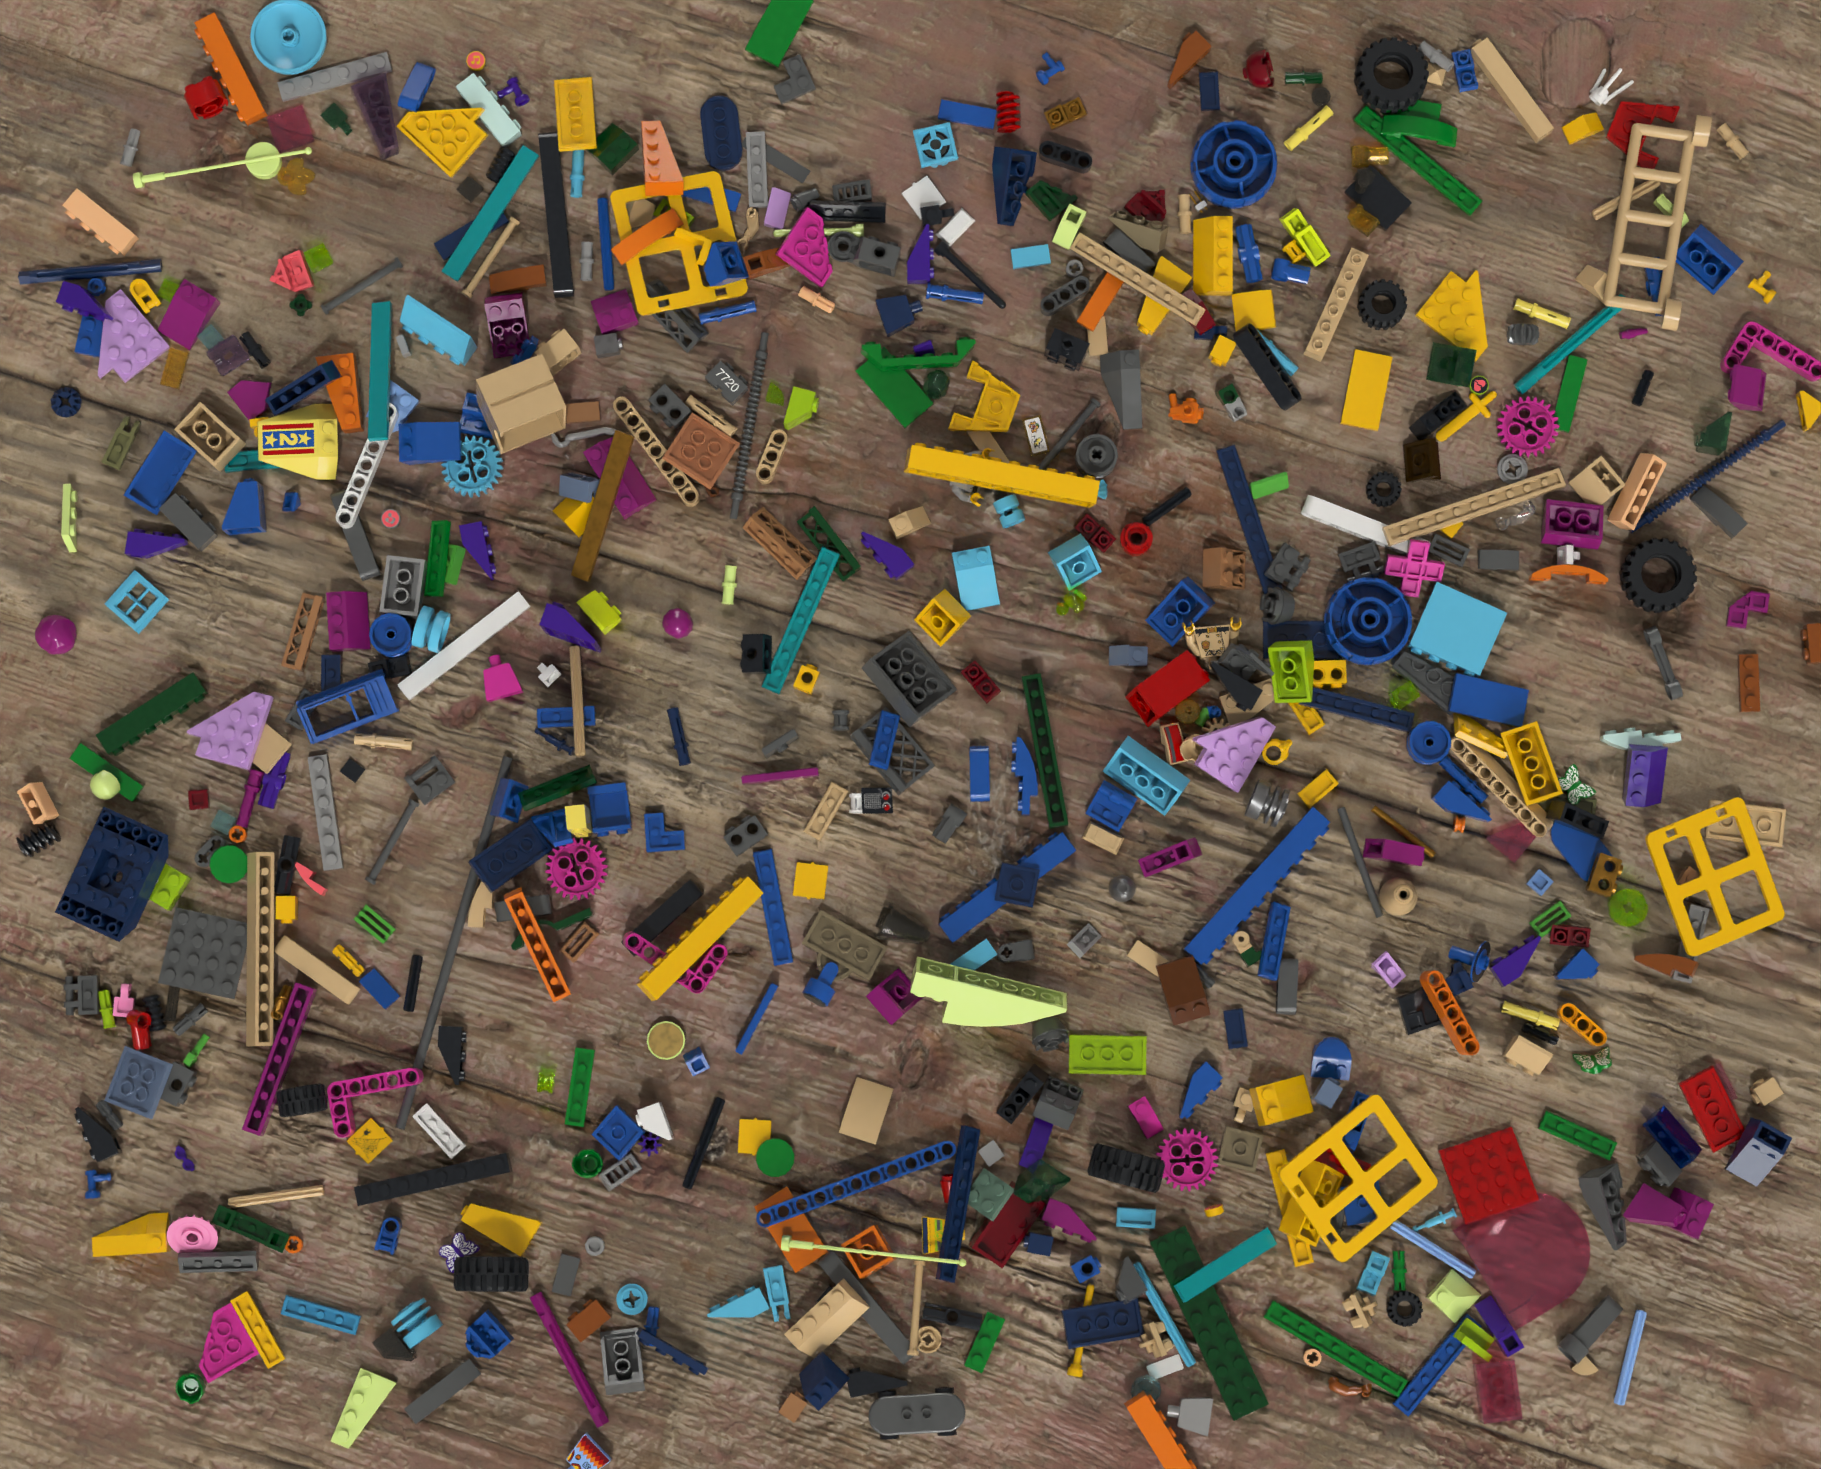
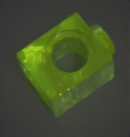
[1389,680,1420,710]

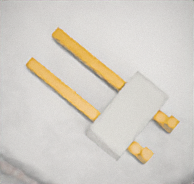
[1189,191,1208,214]

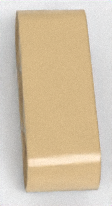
[756,429,788,484]

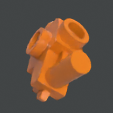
[1168,393,1204,424]

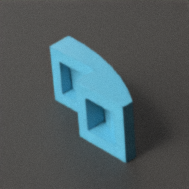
[1356,1251,1390,1296]

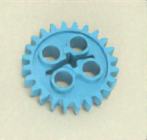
[441,435,504,498]

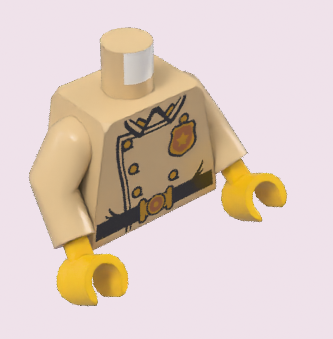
[1182,617,1242,670]

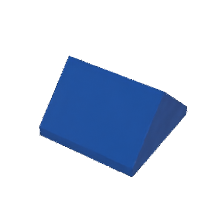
[490,778,529,823]

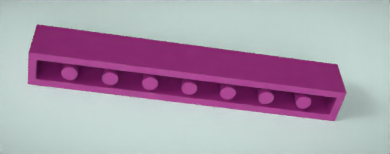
[242,983,317,1136]

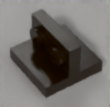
[1403,438,1441,482]

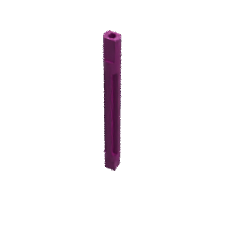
[530,1291,609,1428]

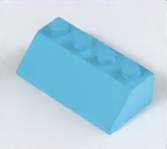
[1102,736,1190,816]

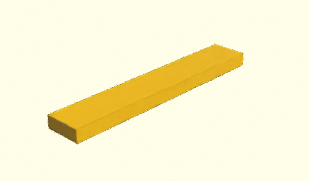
[1265,1149,1314,1267]

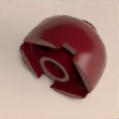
[1243,49,1275,88]

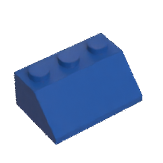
[1676,224,1744,295]

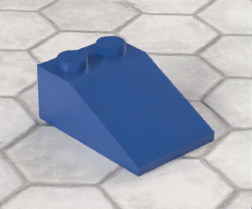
[398,422,461,465]
[1145,577,1215,647]

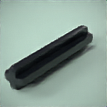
[1142,487,1192,526]
[403,955,423,1012]

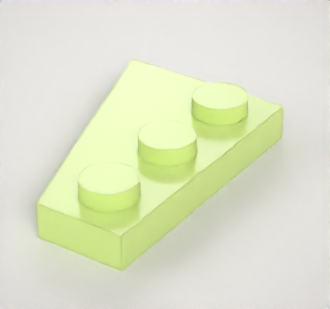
[61,484,77,552]

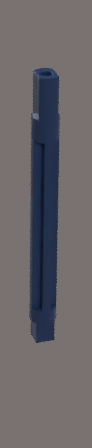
[18,259,163,285]

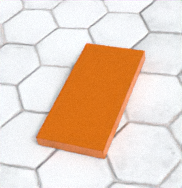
[754,1186,828,1273]

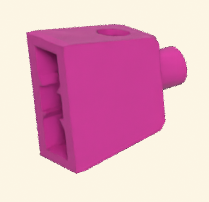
[483,654,523,702]

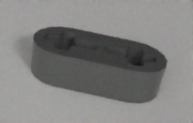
[194,836,227,867]

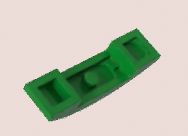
[1381,115,1458,147]

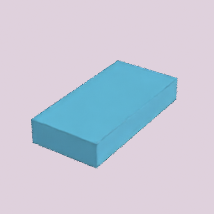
[1010,244,1051,269]
[1116,1207,1156,1229]

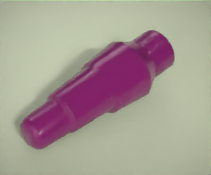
[1619,328,1648,339]

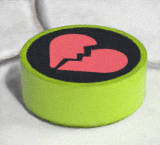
[1469,376,1489,396]

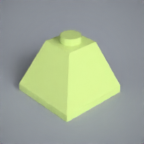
[1426,1269,1481,1324]

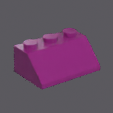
[1541,499,1604,550]
[326,591,371,652]

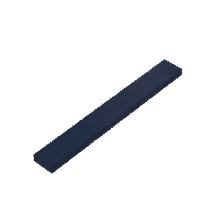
[1216,445,1283,595]
[935,1125,980,1283]

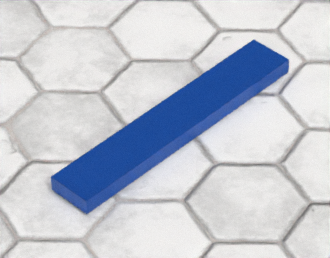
[753,849,793,966]
[1392,1313,1482,1417]

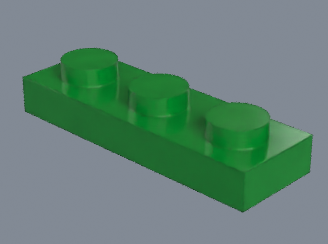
[964,1311,1005,1373]

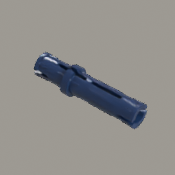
[666,707,691,766]

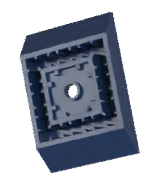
[55,807,169,942]

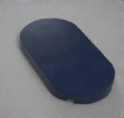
[700,96,742,171]

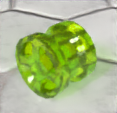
[537,1073,555,1093]

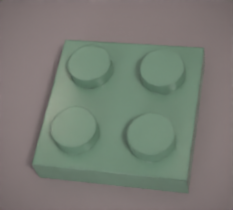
[968,1168,1015,1221]

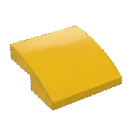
[1231,290,1276,332]

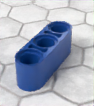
[398,62,436,112]
[969,746,990,802]

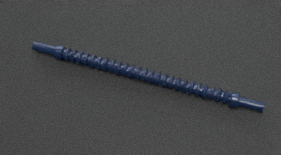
[1629,420,1786,534]

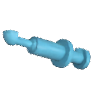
[1412,1208,1457,1232]

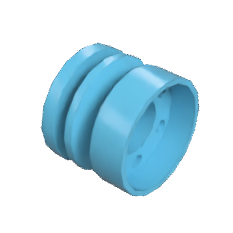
[391,1298,443,1349]

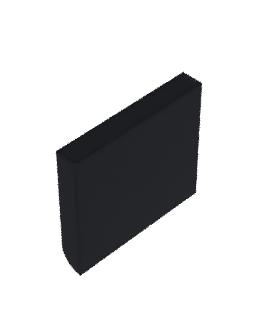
[340,759,365,783]

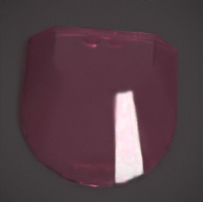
[1452,1193,1590,1331]

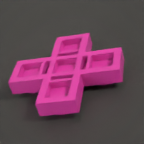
[1384,539,1445,598]

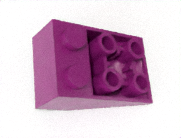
[484,292,530,358]

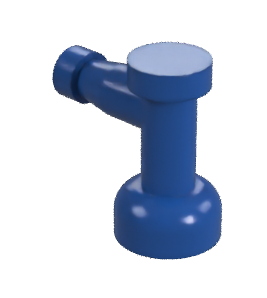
[1036,52,1065,86]
[85,1170,111,1199]

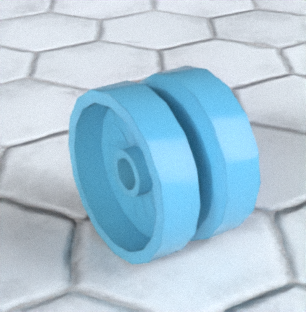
[412,605,451,653]

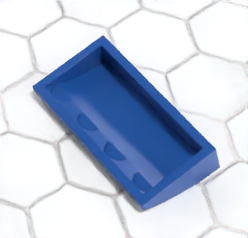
[123,431,197,515]

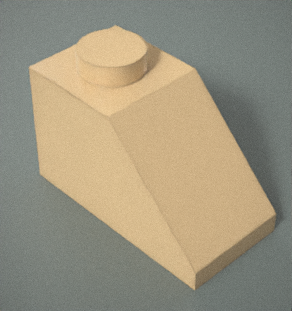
[888,506,931,540]

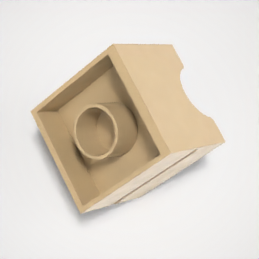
[476,354,566,454]

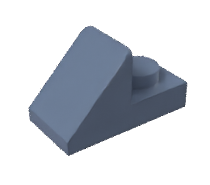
[1109,645,1148,666]

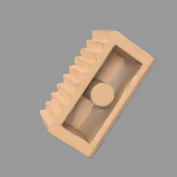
[17,782,59,824]

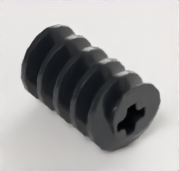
[16,821,61,857]

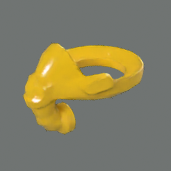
[1262,738,1292,765]

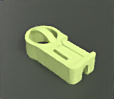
[1653,193,1689,228]

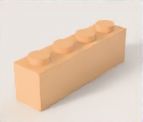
[62,188,139,256]
[1607,453,1667,530]

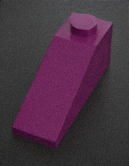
[1138,837,1202,878]

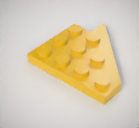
[396,108,488,178]
[1416,270,1488,362]

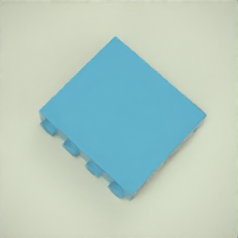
[1407,582,1507,677]

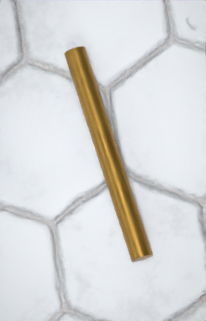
[1371,805,1436,858]

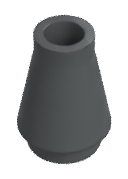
[790,188,820,212]

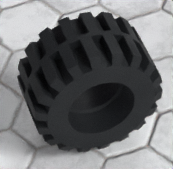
[1357,279,1407,330]
[276,1083,328,1117]

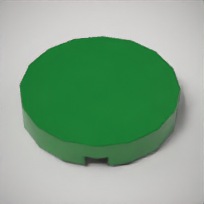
[209,845,247,883]
[756,1138,794,1177]

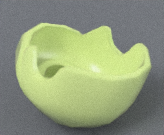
[90,770,120,800]

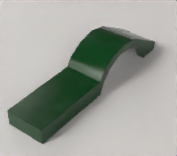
[511,908,594,951]

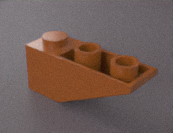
[743,247,790,280]

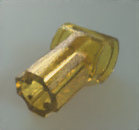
[1351,145,1389,168]

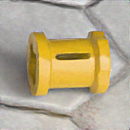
[1282,239,1307,264]

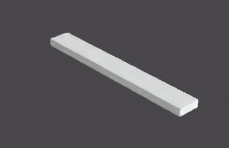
[398,591,531,701]

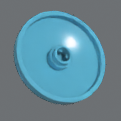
[250,0,327,75]

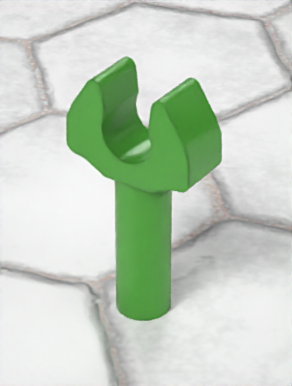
[183,1034,210,1068]

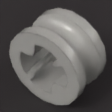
[1066,260,1083,278]

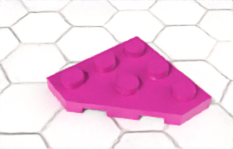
[776,207,833,287]
[199,1303,259,1383]

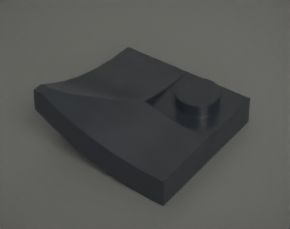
[1396,987,1442,1035]

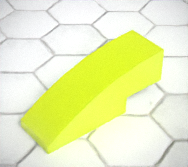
[1279,208,1331,267]

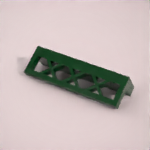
[797,506,861,582]
[518,764,597,811]

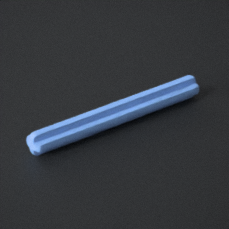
[1390,1220,1476,1279]
[1614,1310,1647,1405]

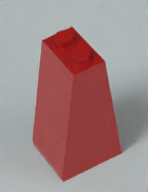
[1125,649,1210,727]

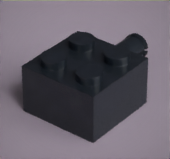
[1044,328,1090,372]

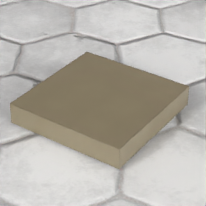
[1217,1126,1264,1173]

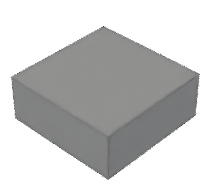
[396,334,412,358]
[978,1140,1005,1167]

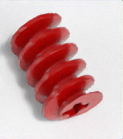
[996,91,1021,133]

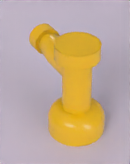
[1748,271,1777,305]

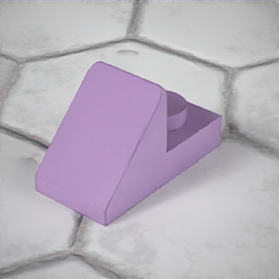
[1371,951,1406,989]

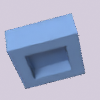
[1526,869,1554,896]

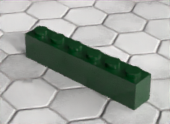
[96,672,208,756]

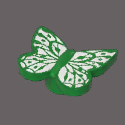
[1558,764,1596,805]
[1572,1046,1612,1074]

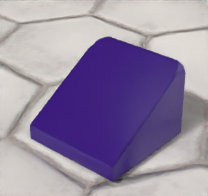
[913,340,935,357]

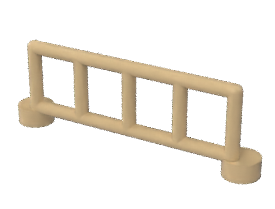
[1603,115,1712,331]

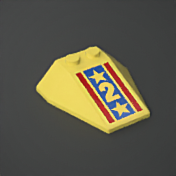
[257,404,338,480]

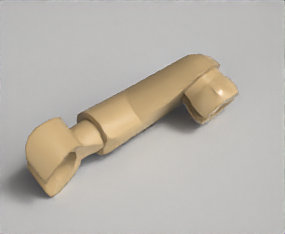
[737,207,759,250]

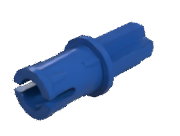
[643,1306,660,1346]

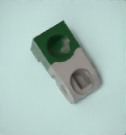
[1215,384,1247,422]

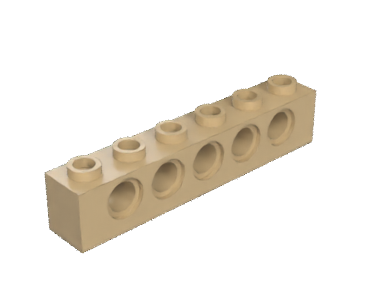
[1304,247,1369,362]

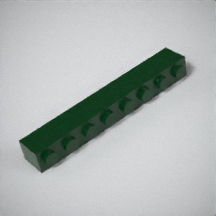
[1021,673,1068,829]

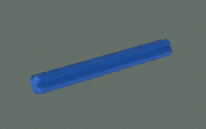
[597,198,614,291]

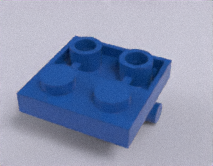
[1085,780,1137,832]

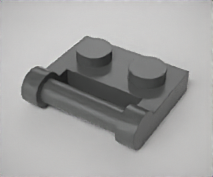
[404,755,456,805]

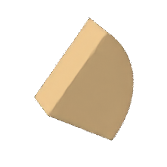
[1570,1356,1598,1375]

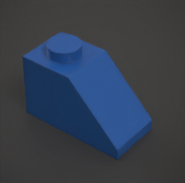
[1554,948,1600,980]

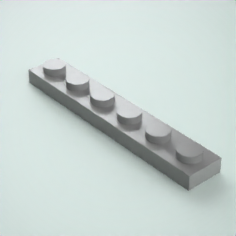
[277,52,393,102]
[308,754,344,871]

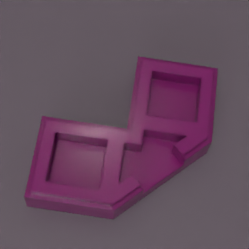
[1726,591,1770,629]

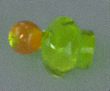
[1056,589,1087,616]

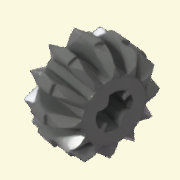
[1507,324,1539,346]

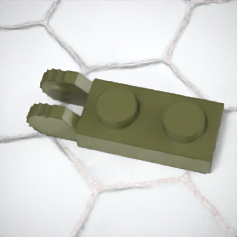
[102,416,141,471]

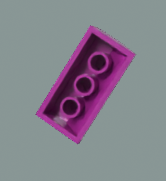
[583,437,657,520]

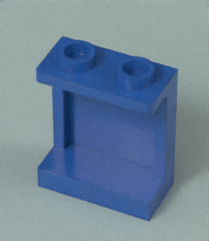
[587,782,632,837]

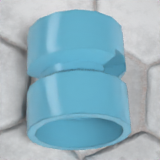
[993,494,1026,528]

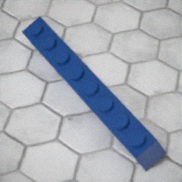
[939,832,1076,943]

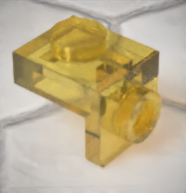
[1347,204,1380,237]

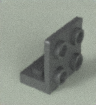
[1218,643,1274,681]

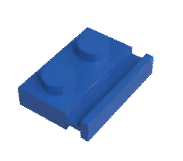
[510,335,539,366]

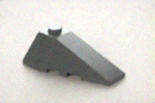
[1100,350,1142,430]
[1578,1163,1627,1250]

